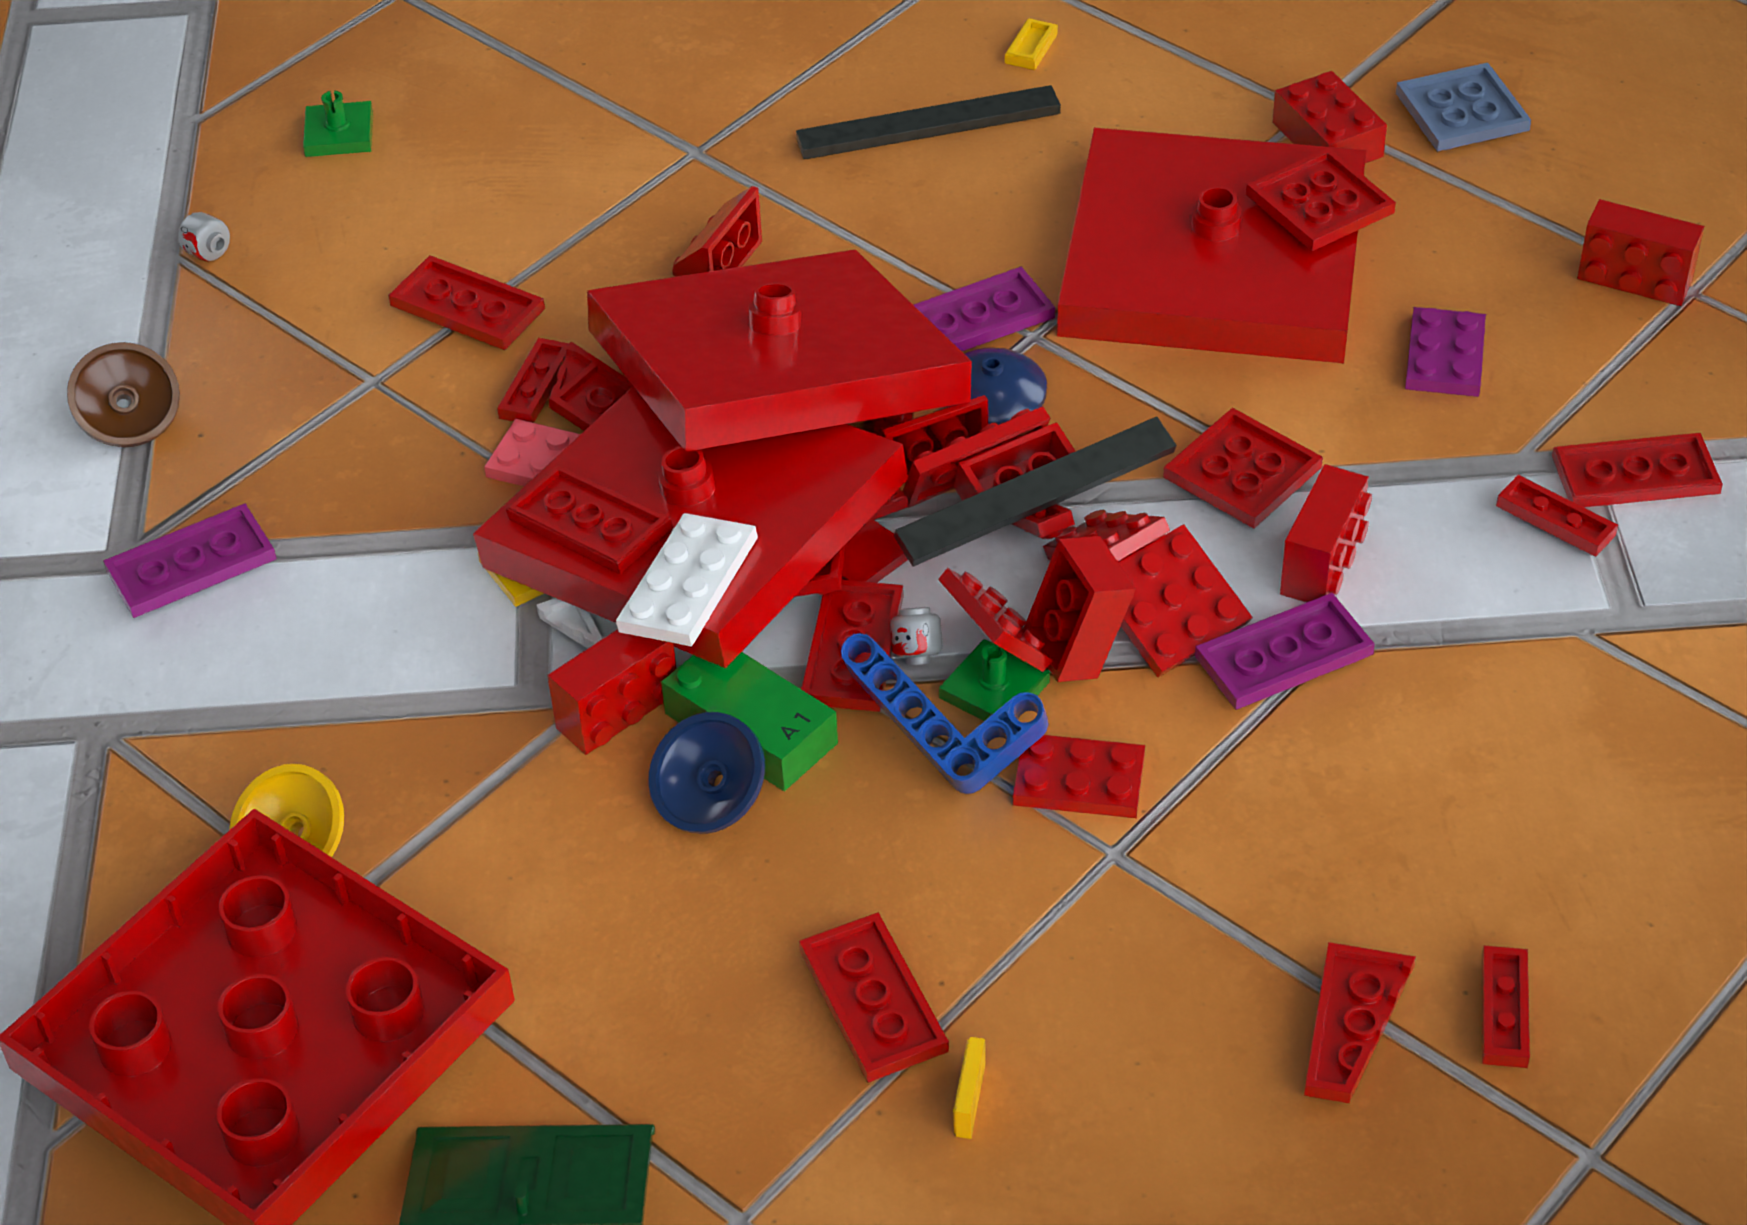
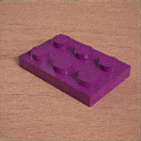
[1405,307,1486,397]

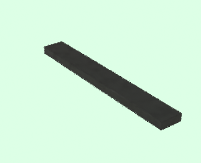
[796,85,1061,159]
[894,416,1177,567]

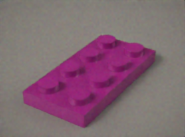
[913,266,1055,351]
[103,503,277,618]
[1195,593,1375,710]

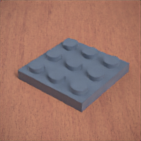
[1396,63,1531,152]

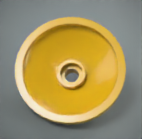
[229,764,344,857]

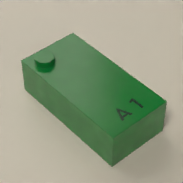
[661,652,838,792]

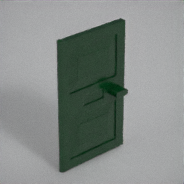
[399,1124,655,1225]

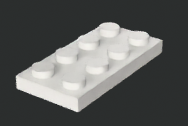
[616,513,758,646]

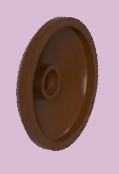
[67,342,180,447]

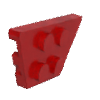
[549,341,633,431]

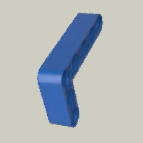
[841,633,1049,794]

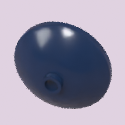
[944,347,1047,425]
[649,712,765,834]

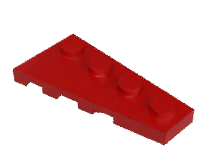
[1304,942,1416,1103]

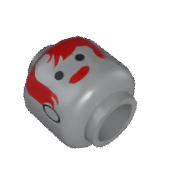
[178,212,230,262]
[890,607,942,665]

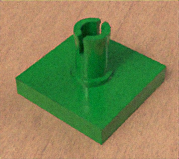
[303,90,373,157]
[939,639,1050,721]

